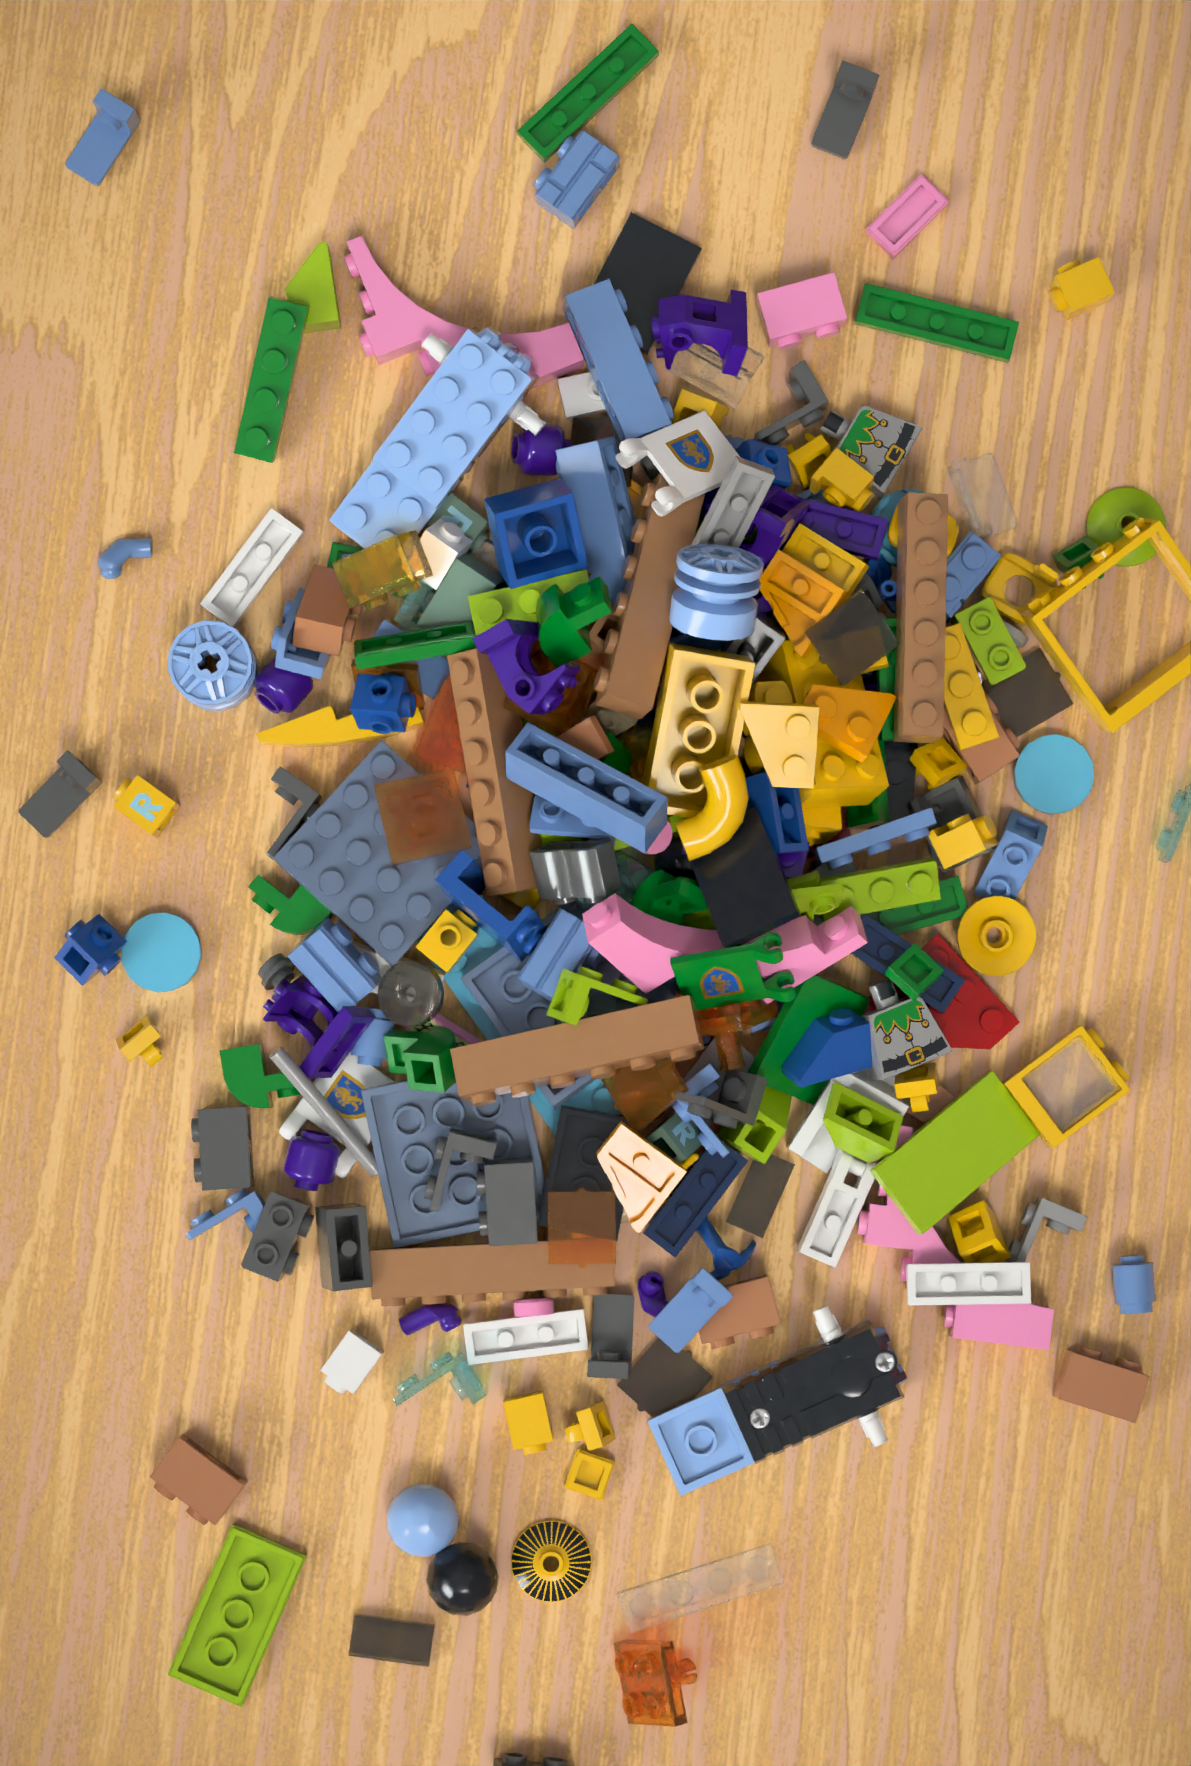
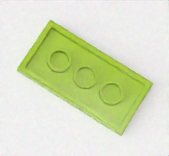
[870,1070,1040,1235]
[168,1523,307,1707]

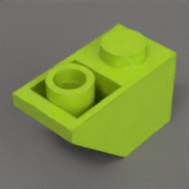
[717,1086,792,1164]

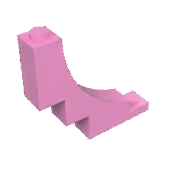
[582,893,868,1004]

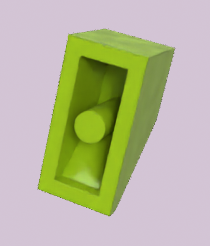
[285,242,341,334]
[823,1082,904,1163]

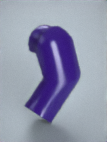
[637,1271,669,1317]
[399,1303,462,1335]

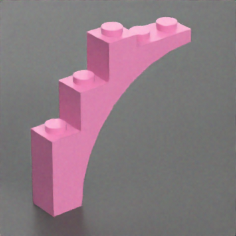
[343,236,584,389]
[857,1126,1054,1350]

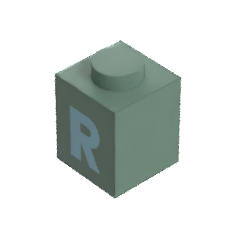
[427,493,491,555]
[645,1112,702,1164]

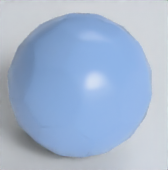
[387,1484,458,1557]

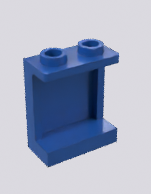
[435,850,547,962]

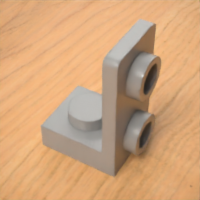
[1005,1197,1087,1262]

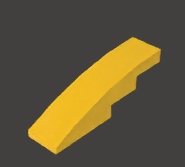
[256,705,425,748]

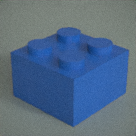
[484,478,588,589]

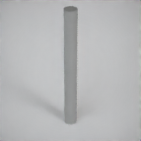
[269,1046,378,1177]

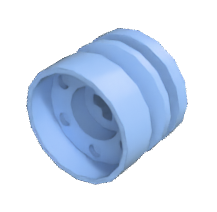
[669,544,764,641]
[168,620,258,712]

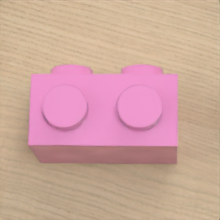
[756,272,847,350]

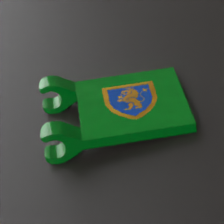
[670,932,796,1010]

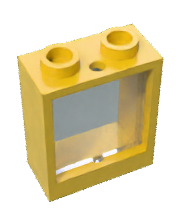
[1002,1025,1131,1149]

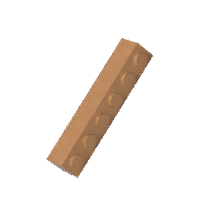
[593,473,705,720]
[893,492,948,743]
[447,649,542,897]
[450,995,705,1106]
[369,1237,615,1306]

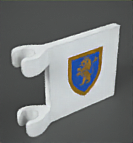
[615,410,740,517]
[279,1052,394,1178]

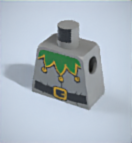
[820,405,922,499]
[860,979,952,1080]

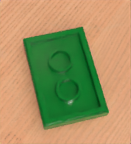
[748,974,870,1105]

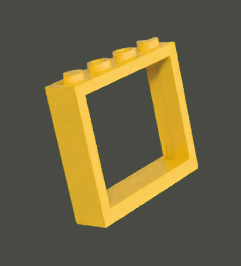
[1021,517,1191,733]

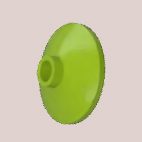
[1086,487,1166,567]

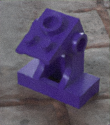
[652,289,748,376]
[739,484,810,574]
[472,619,581,715]
[263,974,375,1078]

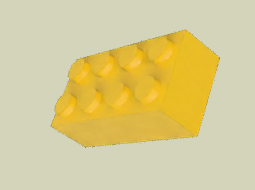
[763,639,889,808]
[642,643,755,818]

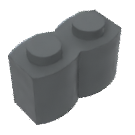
[529,839,622,905]

